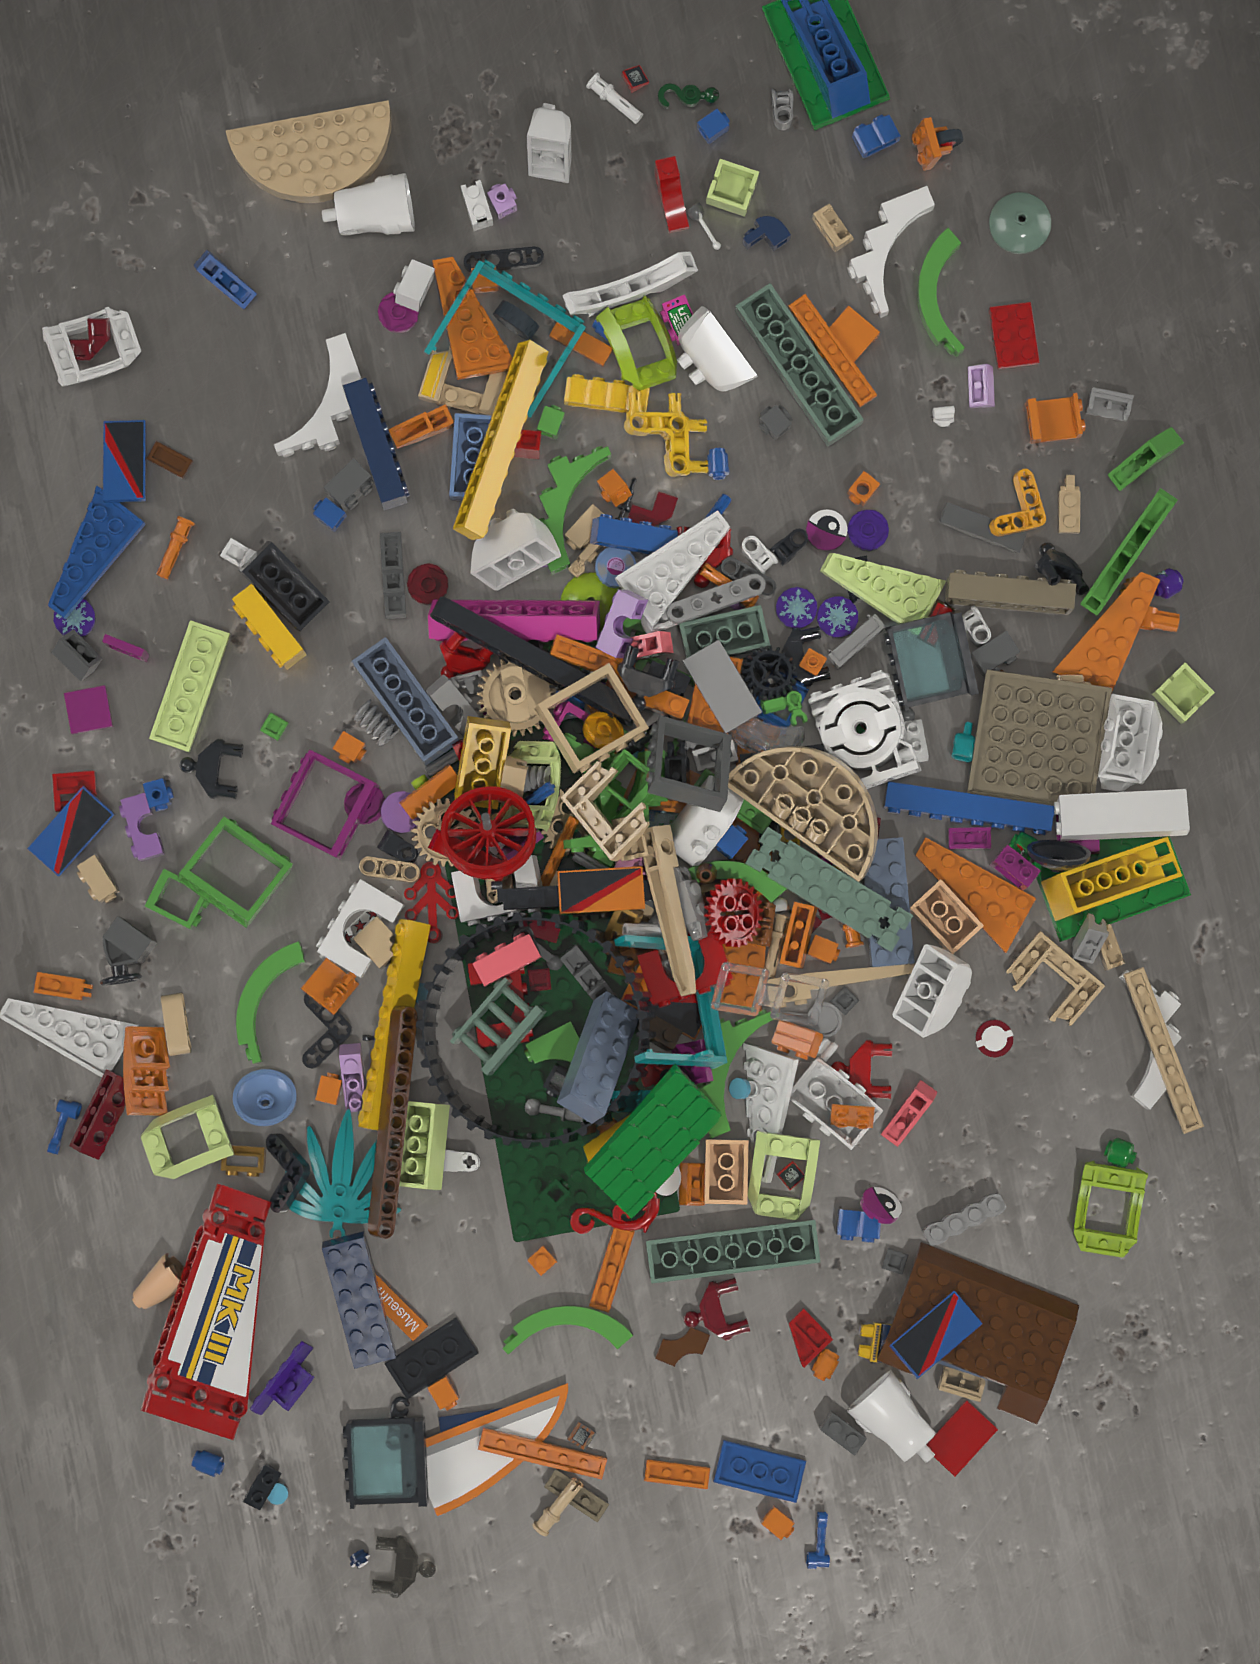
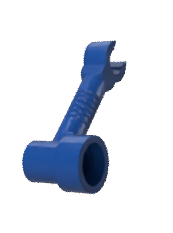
[47,1099,82,1155]
[806,1512,830,1569]

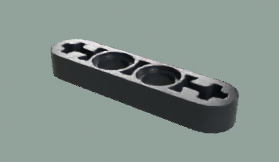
[464,246,544,273]

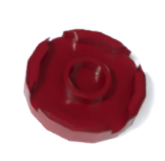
[407,563,449,606]

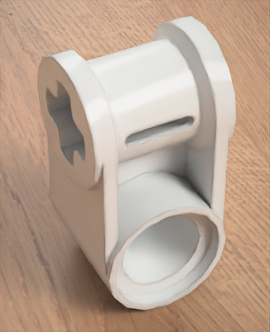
[741,536,778,575]
[962,605,991,647]
[443,1150,481,1172]

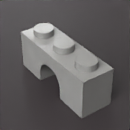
[425,675,485,737]

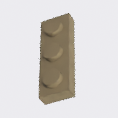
[544,1469,609,1523]

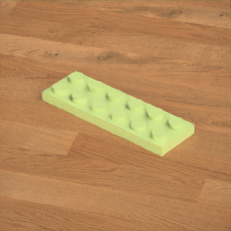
[149,620,231,753]

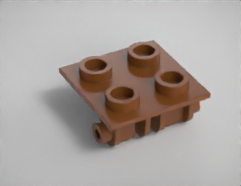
[734,902,776,947]

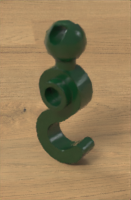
[658,83,719,109]

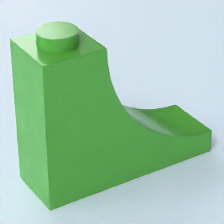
[1108,427,1184,491]
[524,1021,579,1064]

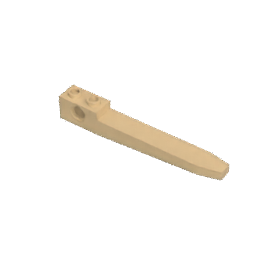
[643,825,696,996]
[765,963,916,1009]

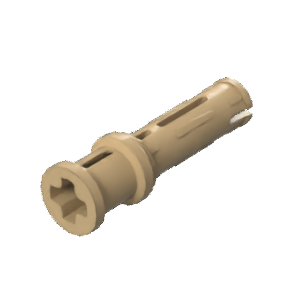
[762,914,790,978]
[532,1478,583,1537]

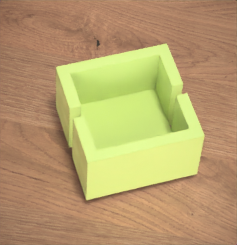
[706,159,759,217]
[1152,663,1215,724]

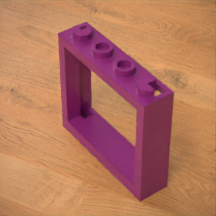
[271,749,379,860]

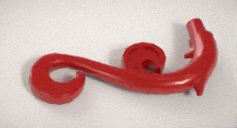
[570,1192,660,1234]

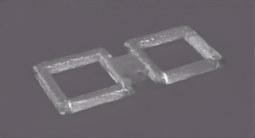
[711,962,829,1026]

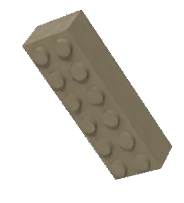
[944,570,1076,615]

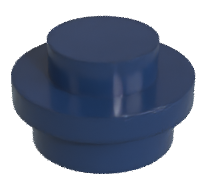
[349,1549,370,1568]

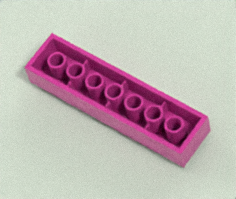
[428,600,600,642]

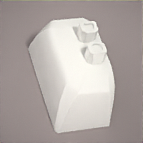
[527,103,572,183]
[677,306,758,391]
[470,509,561,591]
[670,775,744,866]
[892,944,972,1038]

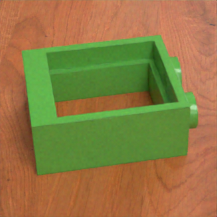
[605,749,657,811]
[145,869,210,930]

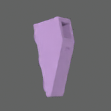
[339,1043,365,1112]

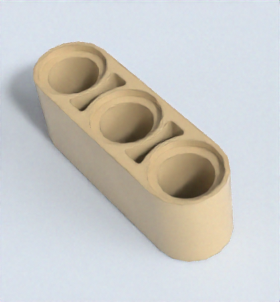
[359,857,421,883]
[161,993,191,1056]

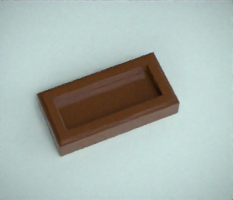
[146,441,194,480]

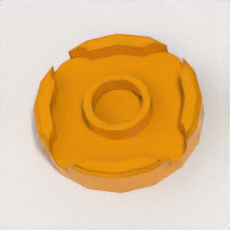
[582,712,624,749]

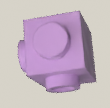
[487,184,517,219]

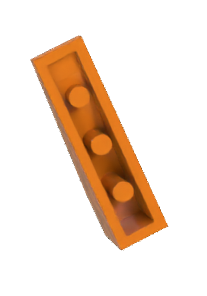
[606,680,690,721]

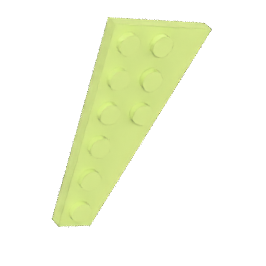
[820,553,946,635]

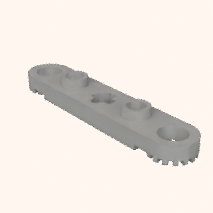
[667,574,766,624]

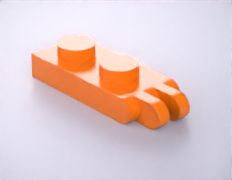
[34,972,93,1000]

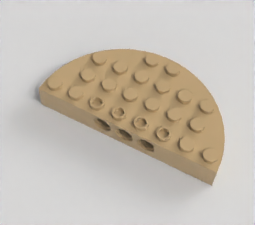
[226,100,391,203]
[728,746,878,882]

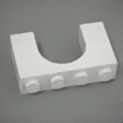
[451,855,543,926]
[316,879,405,978]

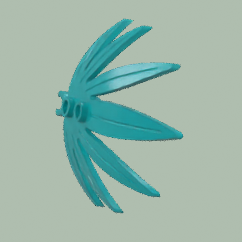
[285,1109,402,1238]

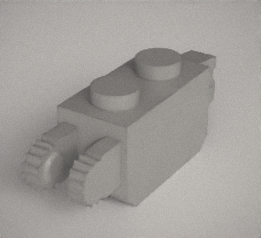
[673,867,709,941]

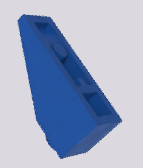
[194,250,257,309]

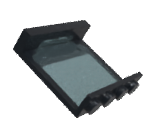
[883,610,979,711]
[343,1417,429,1509]

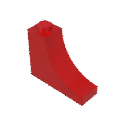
[654,156,689,233]
[428,829,504,881]

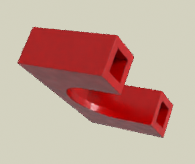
[637,933,735,1008]
[468,963,533,1048]

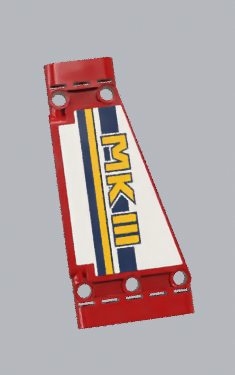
[140,1184,271,1441]

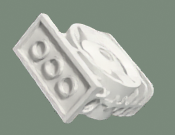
[808,670,922,789]

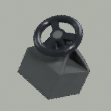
[100,916,157,986]

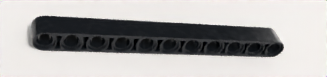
[430,597,634,726]

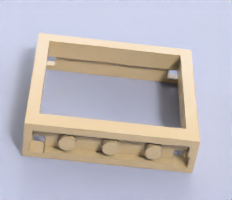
[534,663,649,773]

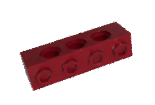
[69,1069,126,1160]

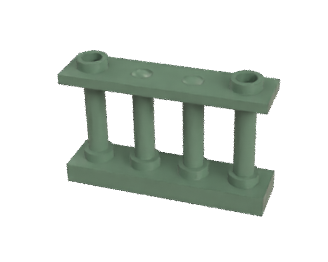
[450,977,547,1075]

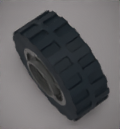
[493,300,539,340]

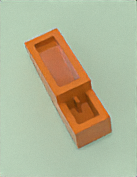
[388,404,454,449]

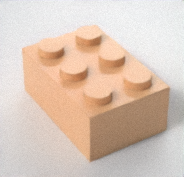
[910,879,984,954]
[704,1140,749,1205]

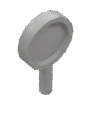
[782,1002,842,1038]

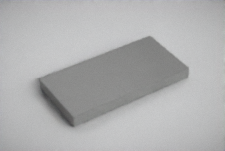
[682,640,762,734]

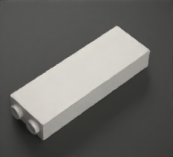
[1054,789,1190,841]

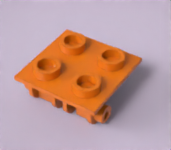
[301,958,359,1015]
[830,1104,875,1129]

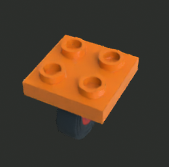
[912,117,963,171]

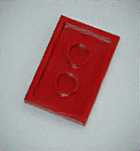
[926,1400,998,1477]

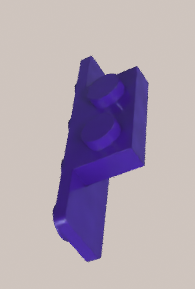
[250,1341,315,1415]

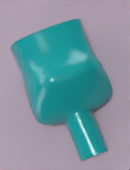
[951,722,975,762]

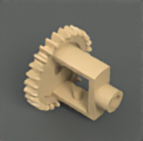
[477,659,556,736]

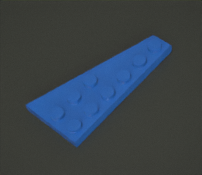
[48,486,146,619]

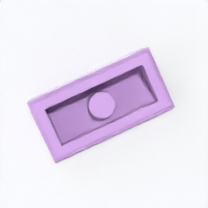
[968,364,995,408]

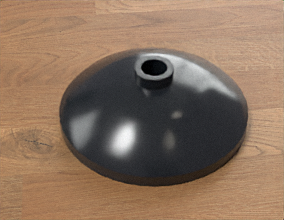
[1027,840,1091,873]

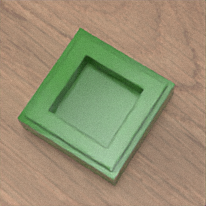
[260,712,289,741]

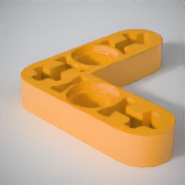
[989,469,1046,537]

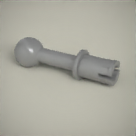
[525,1099,585,1122]

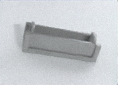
[827,614,886,670]

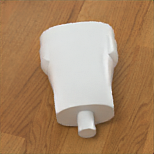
[322,173,415,235]
[847,1370,936,1463]

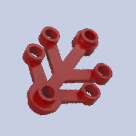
[404,862,459,944]

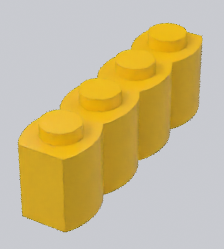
[564,374,650,413]

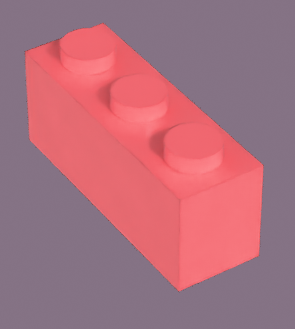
[472,932,542,987]

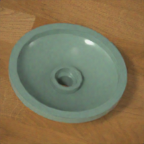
[989,192,1051,254]

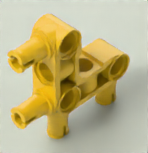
[624,392,708,477]

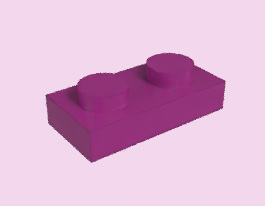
[948,827,991,850]

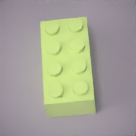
[399,1101,450,1190]

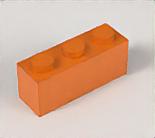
[780,902,818,969]

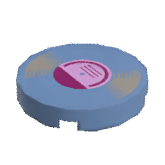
[595,547,637,588]

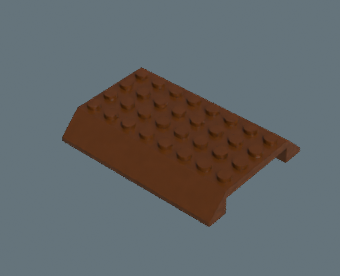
[877,1242,1079,1425]

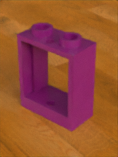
[989,845,1041,891]

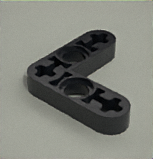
[302,993,352,1069]
[266,1133,310,1213]

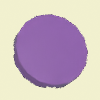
[380,791,422,833]

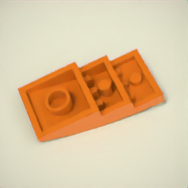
[123,1026,170,1116]

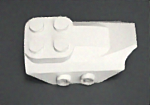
[1098,694,1163,792]
[790,1057,883,1150]

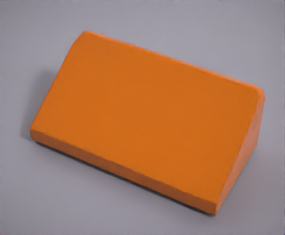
[679,1163,705,1206]

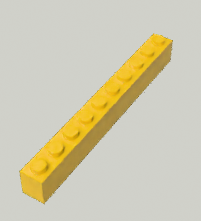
[453,340,549,540]
[358,919,430,1131]

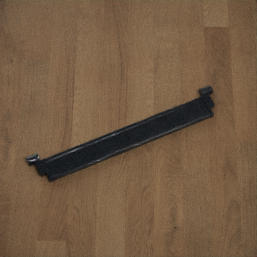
[491,880,653,910]

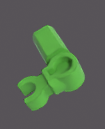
[761,691,808,726]

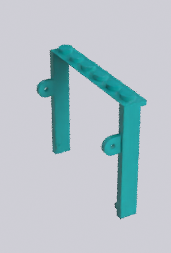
[424,260,586,418]
[614,935,728,1069]

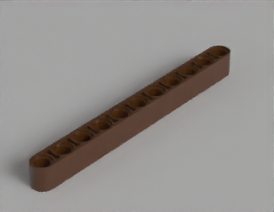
[368,1006,417,1239]

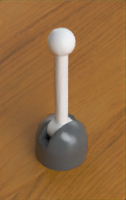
[686,202,721,250]

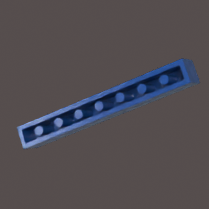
[883,782,1054,836]

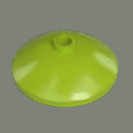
[560,572,619,632]

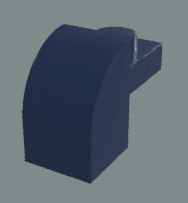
[742,216,791,252]

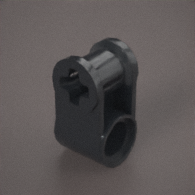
[770,528,808,566]
[377,829,419,863]

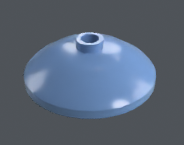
[233,1069,297,1126]

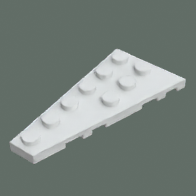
[615,511,730,628]
[0,998,140,1077]
[743,1043,799,1183]

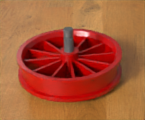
[441,786,537,879]

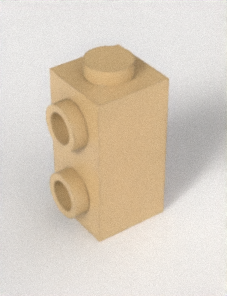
[564,504,603,551]
[77,855,120,904]

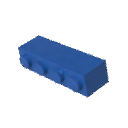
[590,514,678,555]

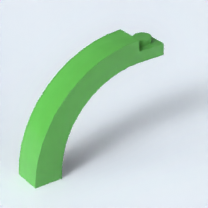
[917,228,965,357]
[687,860,786,903]
[236,941,306,1064]
[503,1305,633,1354]

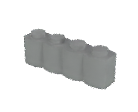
[922,1193,1007,1246]

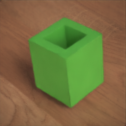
[537,405,565,440]

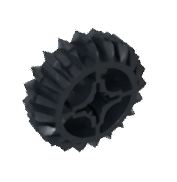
[741,645,798,700]

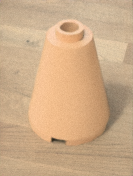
[132,1253,184,1309]

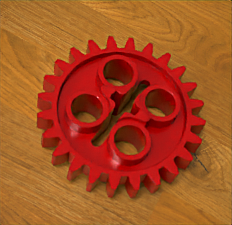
[704,878,763,947]

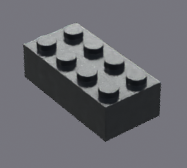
[238,541,330,631]

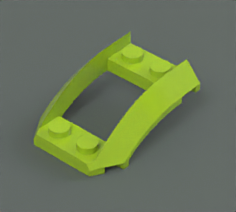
[596,295,677,391]
[1073,1160,1148,1258]

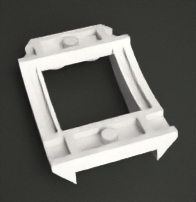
[43,307,141,387]

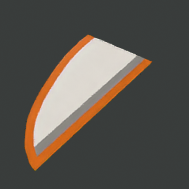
[426,1383,568,1516]

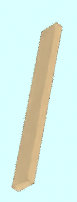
[1123,967,1204,1134]

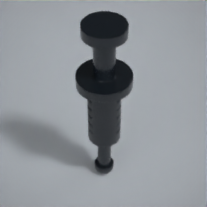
[615,478,637,520]

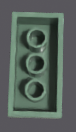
[679,605,770,659]

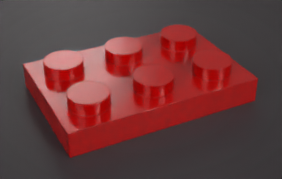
[989,302,1040,370]

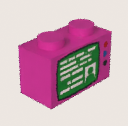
[659,295,693,346]

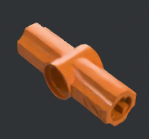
[1139,606,1180,632]

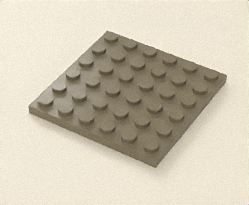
[967,669,1112,806]

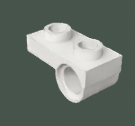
[220,538,256,568]
[903,719,929,762]

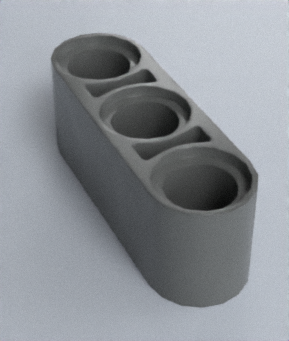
[721,557,776,599]

